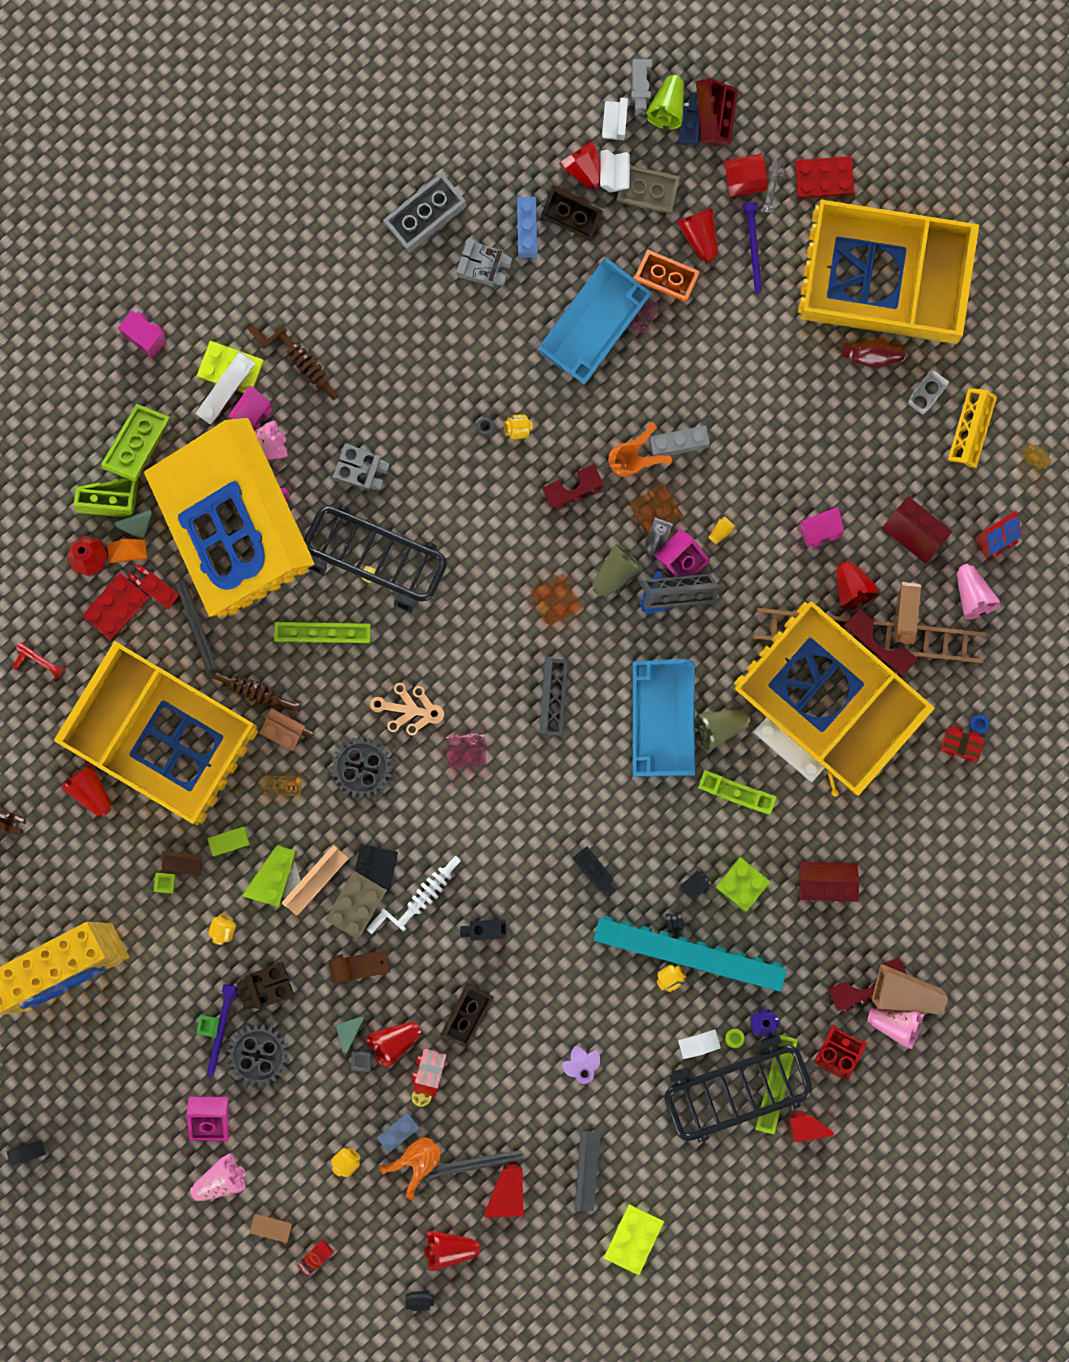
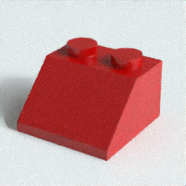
[788,1111,834,1142]

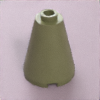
[592,544,644,597]
[695,709,750,750]

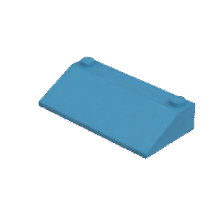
[536,258,652,384]
[633,659,695,777]

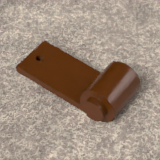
[328,950,391,984]

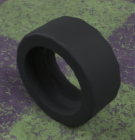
[6,1140,46,1166]

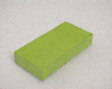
[207,827,250,857]

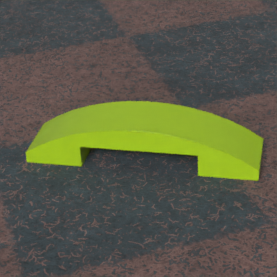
[698,770,777,815]

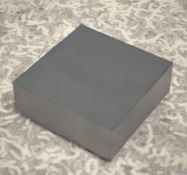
[351,1051,371,1072]

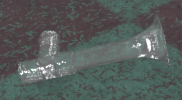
[757,160,786,214]

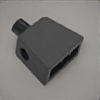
[460,919,507,941]

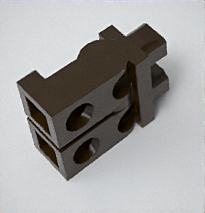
[236,962,295,1010]

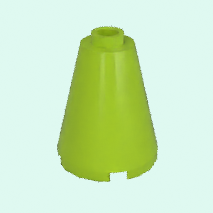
[646,75,684,130]

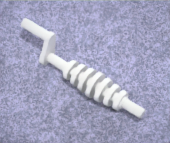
[366,856,461,934]

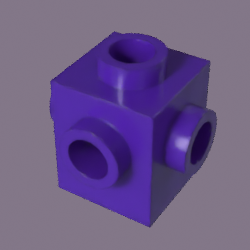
[750,1009,779,1037]

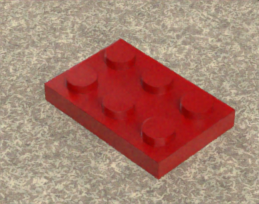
[795,156,855,199]
[82,573,149,641]

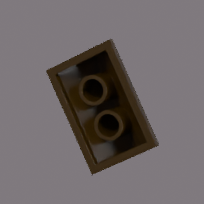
[540,185,604,241]
[440,983,494,1048]

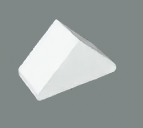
[678,1029,721,1059]

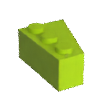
[73,478,139,518]
[242,846,297,907]

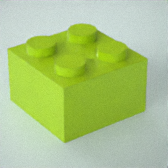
[715,857,770,912]

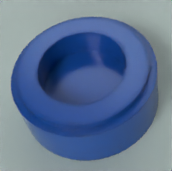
[969,715,989,734]

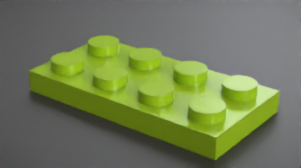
[101,404,171,482]

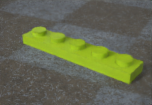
[274,622,371,644]
[755,1035,798,1134]

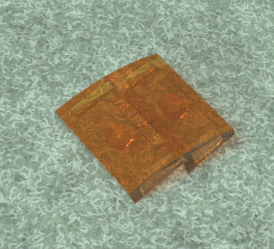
[629,484,683,536]
[530,574,582,627]

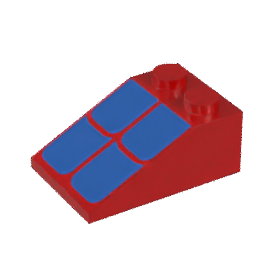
[974,511,1022,559]

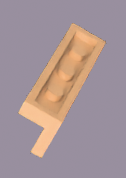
[282,845,349,916]

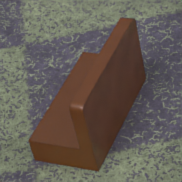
[161,851,203,876]

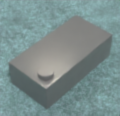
[383,173,467,253]

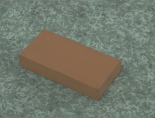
[249,1213,293,1243]

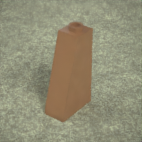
[872,965,948,1014]

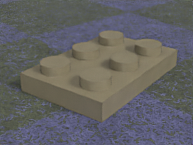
[616,165,680,214]
[325,871,387,940]

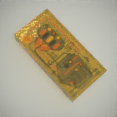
[263,776,302,796]

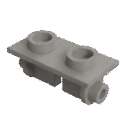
[645,518,673,556]

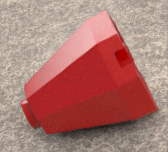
[559,141,600,190]
[66,535,108,577]
[836,561,878,611]

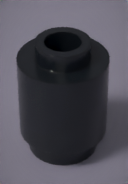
[406,1290,434,1311]

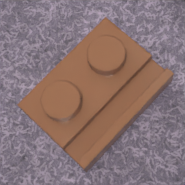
[259,709,306,751]

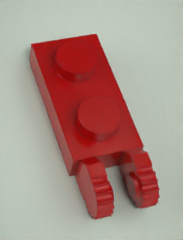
[127,563,180,610]

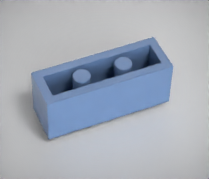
[517,197,537,259]

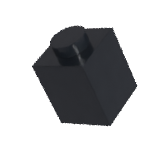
[679,871,710,901]

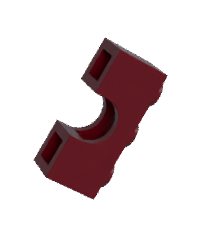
[542,464,604,512]

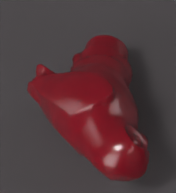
[842,338,905,368]

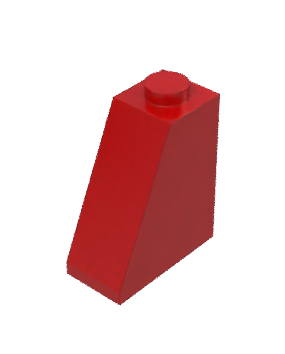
[484,1164,524,1218]

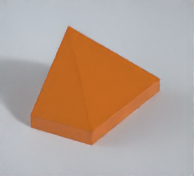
[107,539,147,563]

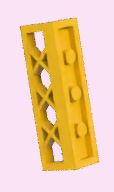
[948,388,997,468]

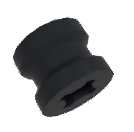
[665,911,684,933]

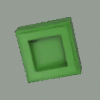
[196,1015,220,1038]

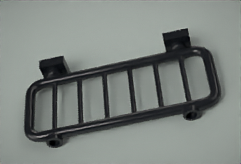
[304,505,447,613]
[664,1034,813,1143]

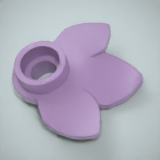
[562,1046,600,1084]

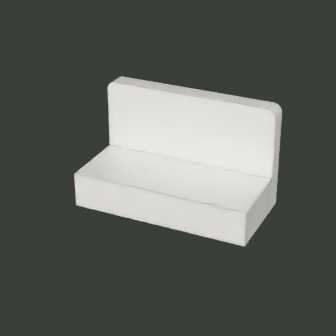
[602,98,628,141]
[600,150,630,193]

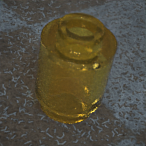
[1022,444,1051,470]

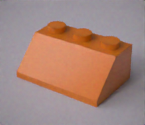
[634,250,700,302]

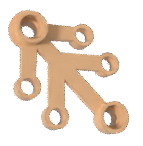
[370,683,444,736]

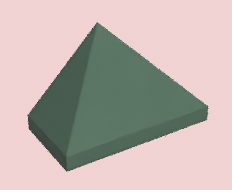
[114,510,154,540]
[336,1017,365,1054]

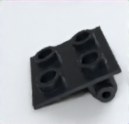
[355,844,398,890]

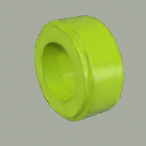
[725,1029,745,1048]

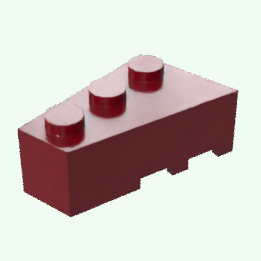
[696,78,738,147]

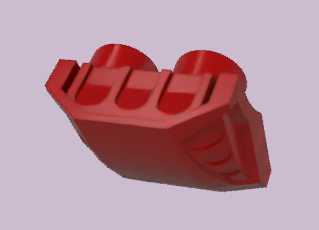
[724,153,768,198]
[813,1025,867,1080]

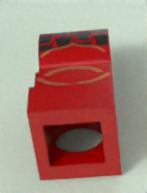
[297,1238,334,1276]

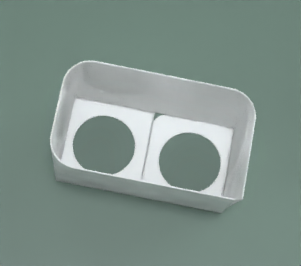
[908,371,949,415]

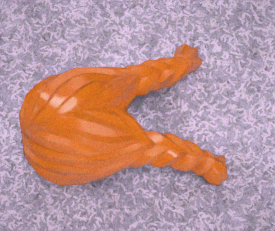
[608,422,672,477]
[379,1137,441,1200]

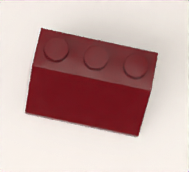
[881,496,952,564]
[798,861,859,902]

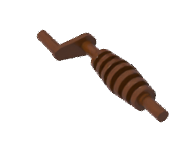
[247,324,339,401]
[214,672,314,739]

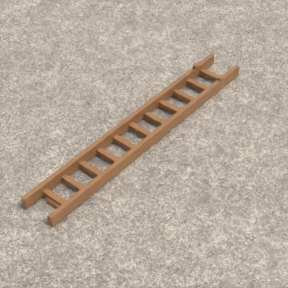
[754,608,986,664]

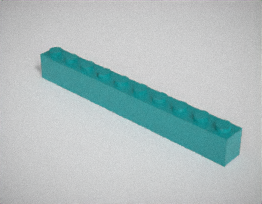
[593,916,787,992]

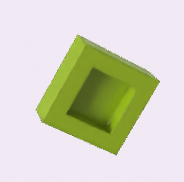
[153,873,176,894]

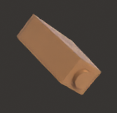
[894,582,921,644]

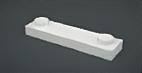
[195,352,256,425]
[753,718,824,783]

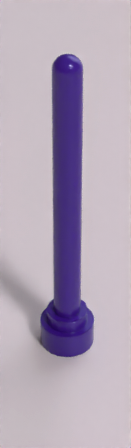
[743,202,762,293]
[207,984,238,1077]

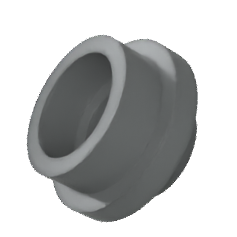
[476,418,495,437]

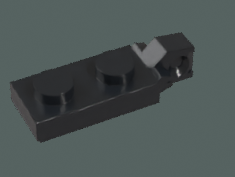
[572,846,616,896]

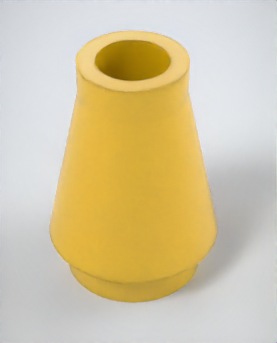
[708,516,736,545]

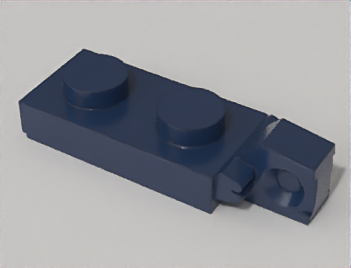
[678,93,700,147]

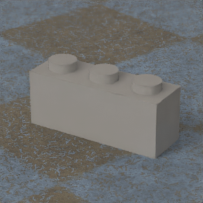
[649,425,710,456]

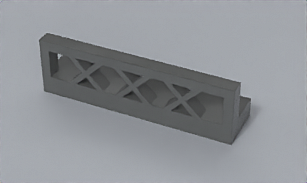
[640,574,719,609]
[539,657,568,736]
[574,1131,600,1212]

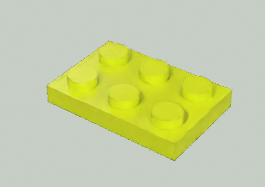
[197,341,264,394]
[604,1204,664,1275]

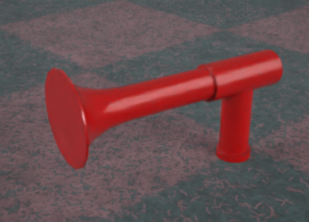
[11,642,67,682]

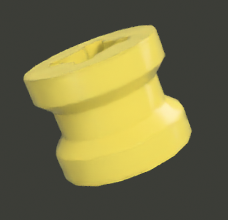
[412,1092,432,1107]

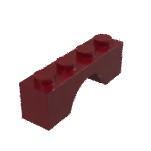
[843,609,918,677]
[827,957,907,1013]

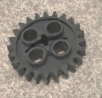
[330,737,393,799]
[226,1024,290,1087]

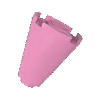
[956,564,1000,619]

